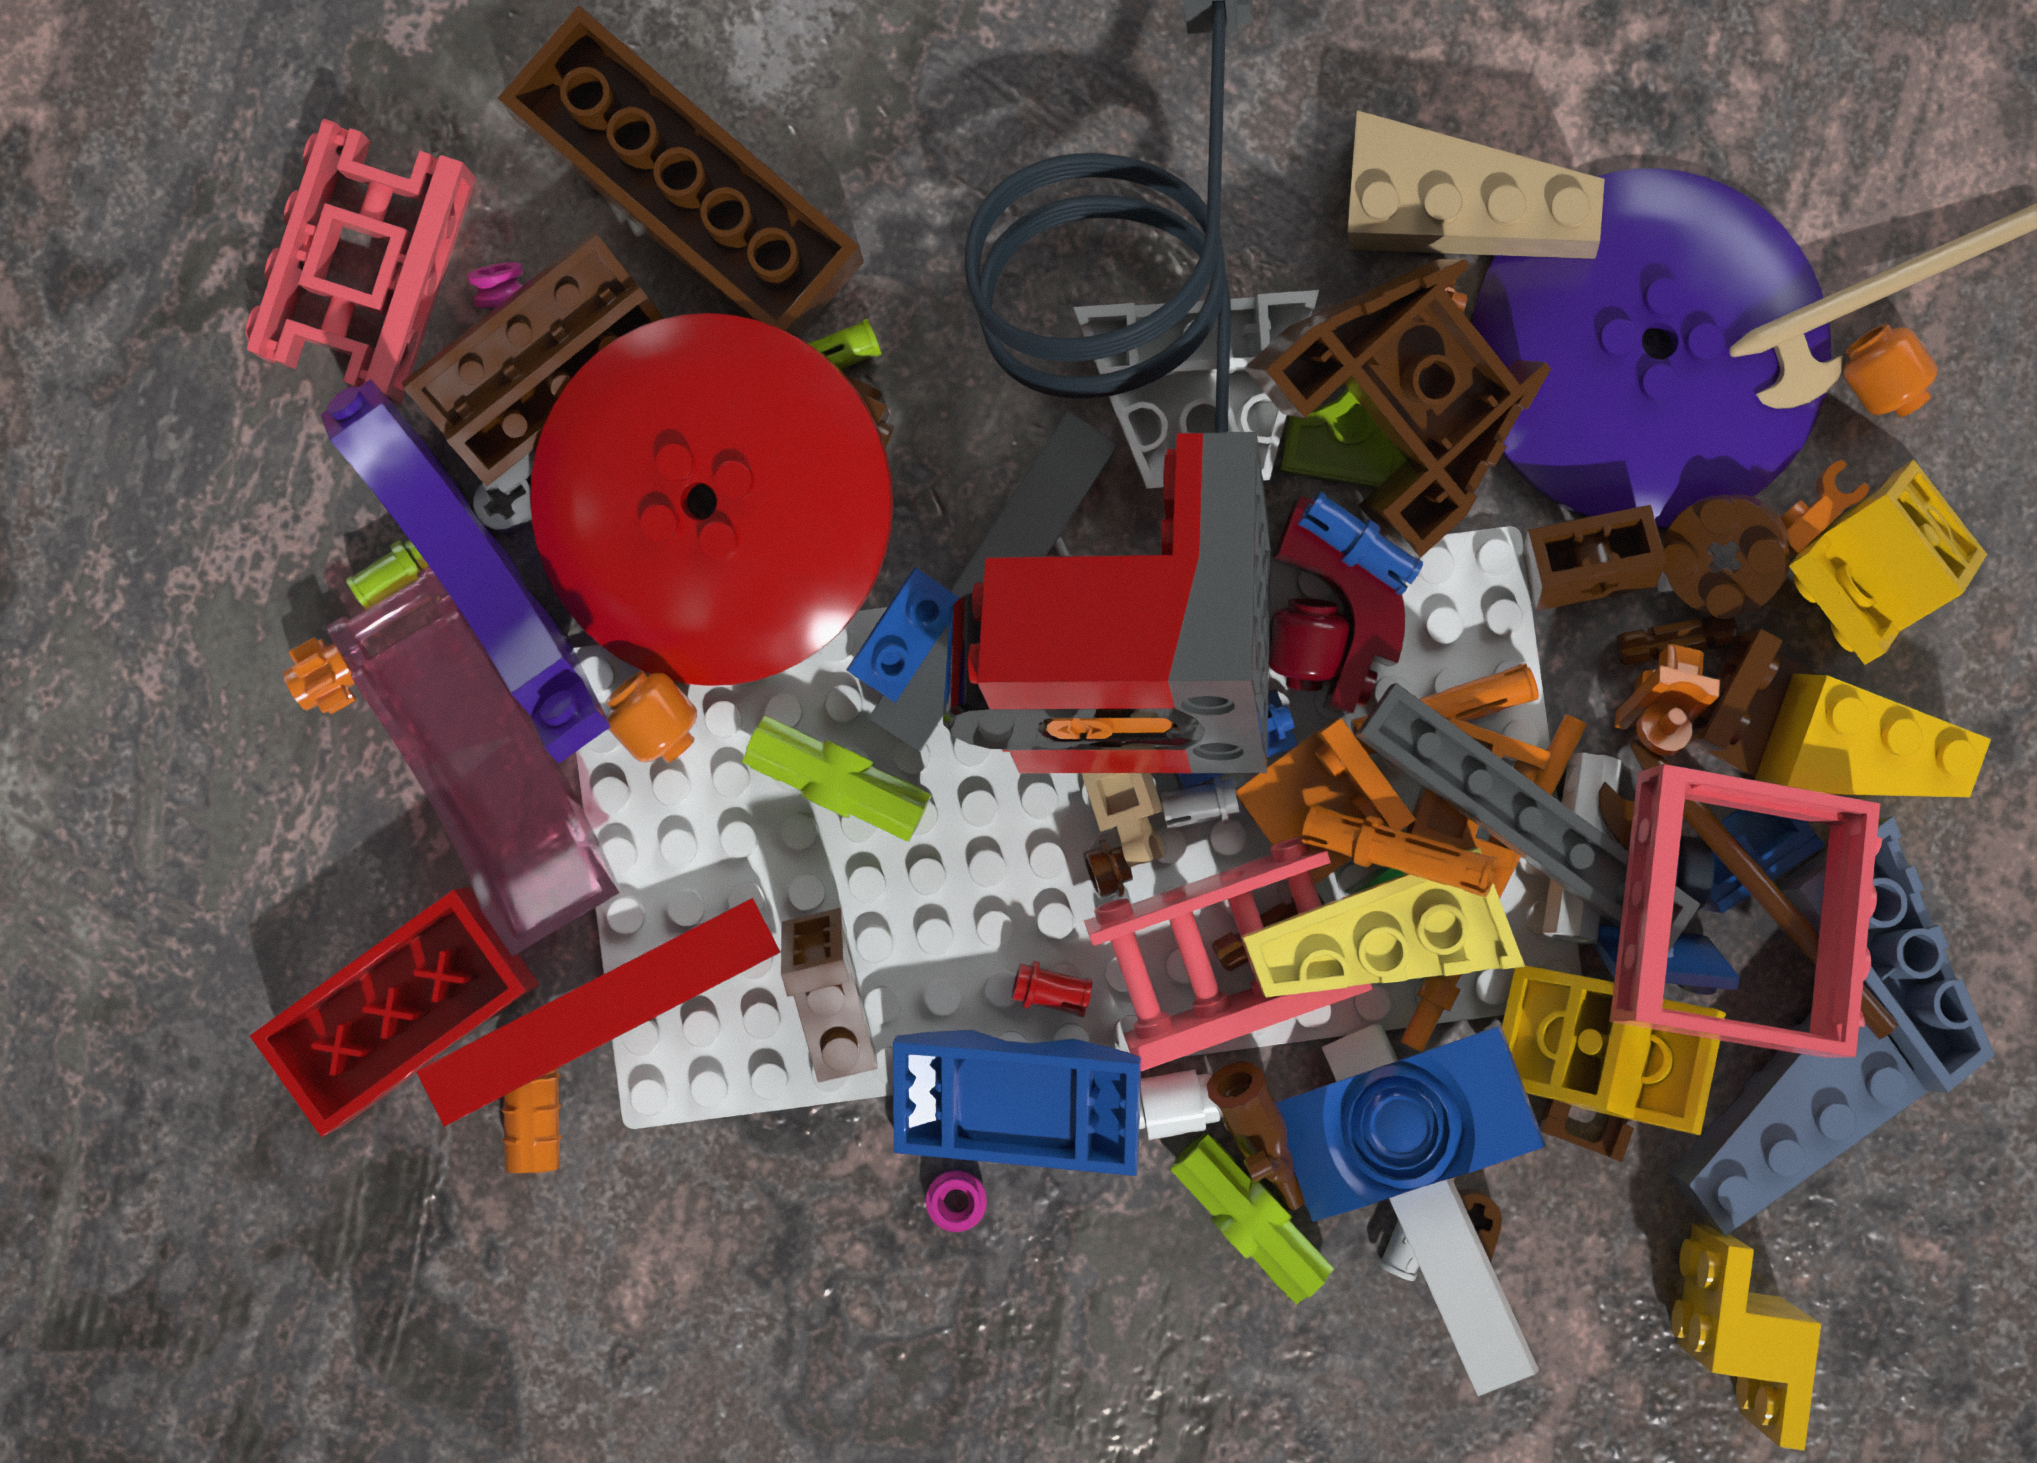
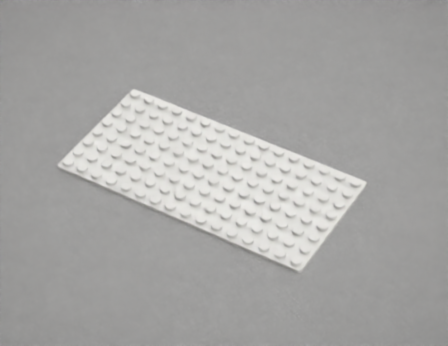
[573,526,1582,1129]

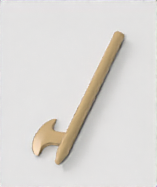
[1729,203,2037,409]

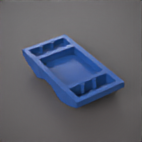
[1276,1026,1546,1222]
[893,1030,1141,1176]

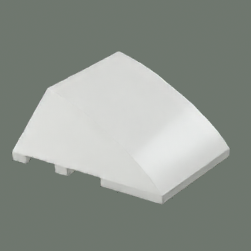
[1073,290,1319,489]

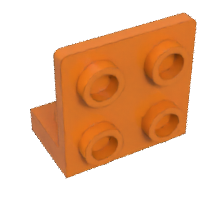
[1236,718,1416,885]

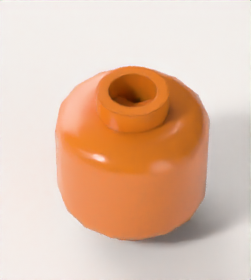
[1842,323,1938,418]
[605,671,697,763]

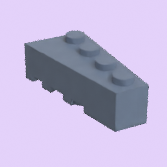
[1777,816,1995,1092]
[1669,1013,1927,1236]

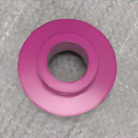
[926,1169,987,1232]

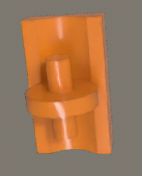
[1614,644,1720,756]

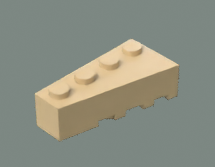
[1348,110,1605,259]

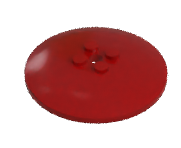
[530,313,893,686]

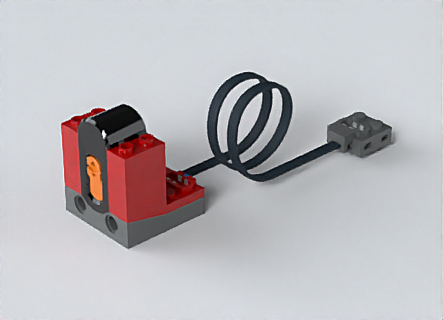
[943,0,1271,773]

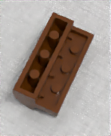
[401,230,665,487]

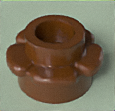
[1083,839,1133,898]

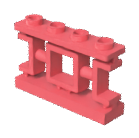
[245,119,476,405]

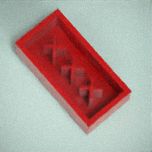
[249,887,540,1138]

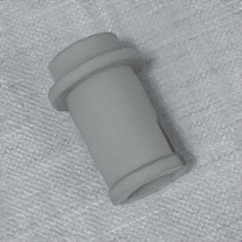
[1160,776,1240,831]

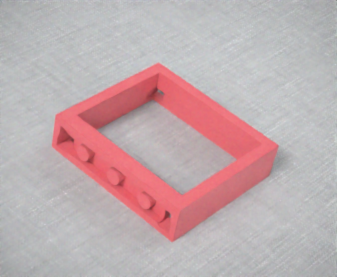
[1610,764,1883,1058]

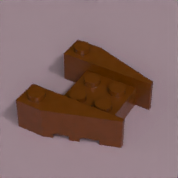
[1244,259,1551,558]

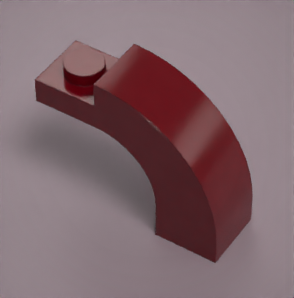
[1272,496,1405,715]

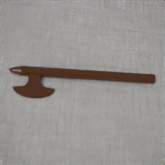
[1599,739,1899,1040]

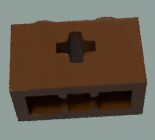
[1522,505,1667,611]

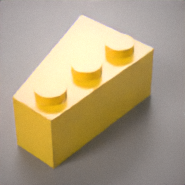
[1754,674,1991,797]

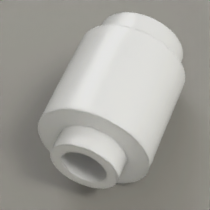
[1139,1069,1220,1140]

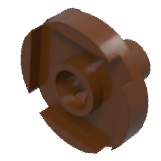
[1663,494,1791,620]

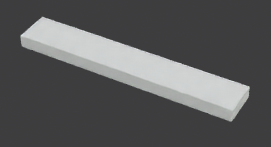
[1322,1022,1539,1396]

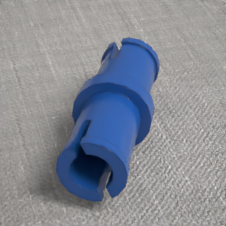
[1297,491,1423,595]

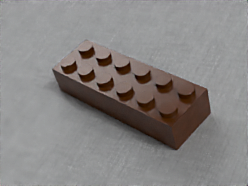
[498,5,864,338]

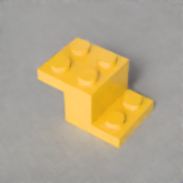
[1789,459,1987,665]
[1502,965,1726,1136]
[1671,1223,1821,1451]

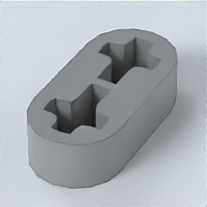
[474,447,537,533]

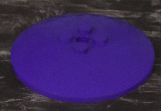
[1470,168,1832,529]

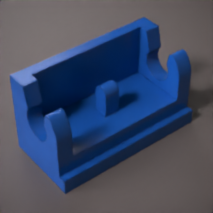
[1696,809,1825,914]

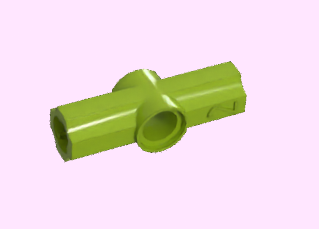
[742,715,932,842]
[1169,1131,1334,1305]

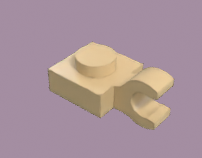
[1081,773,1165,868]

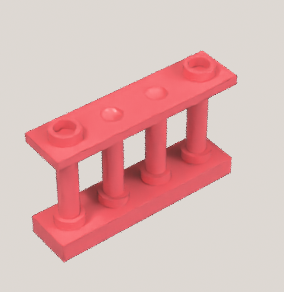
[1084,837,1373,1071]

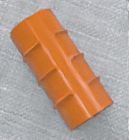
[501,1068,562,1173]

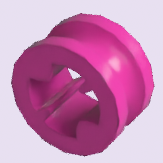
[467,262,523,308]

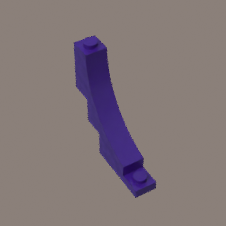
[320,379,611,764]

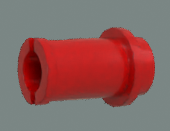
[1011,960,1092,1018]

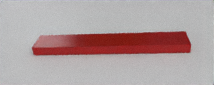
[416,898,781,1127]

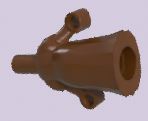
[1207,1061,1305,1210]

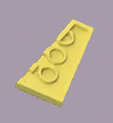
[1241,847,1525,997]

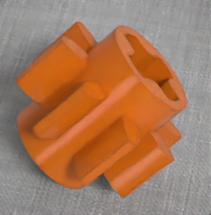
[283,637,362,714]

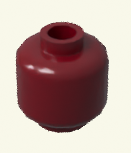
[1269,598,1351,691]

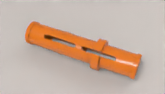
[1350,663,1539,755]
[1302,804,1498,898]

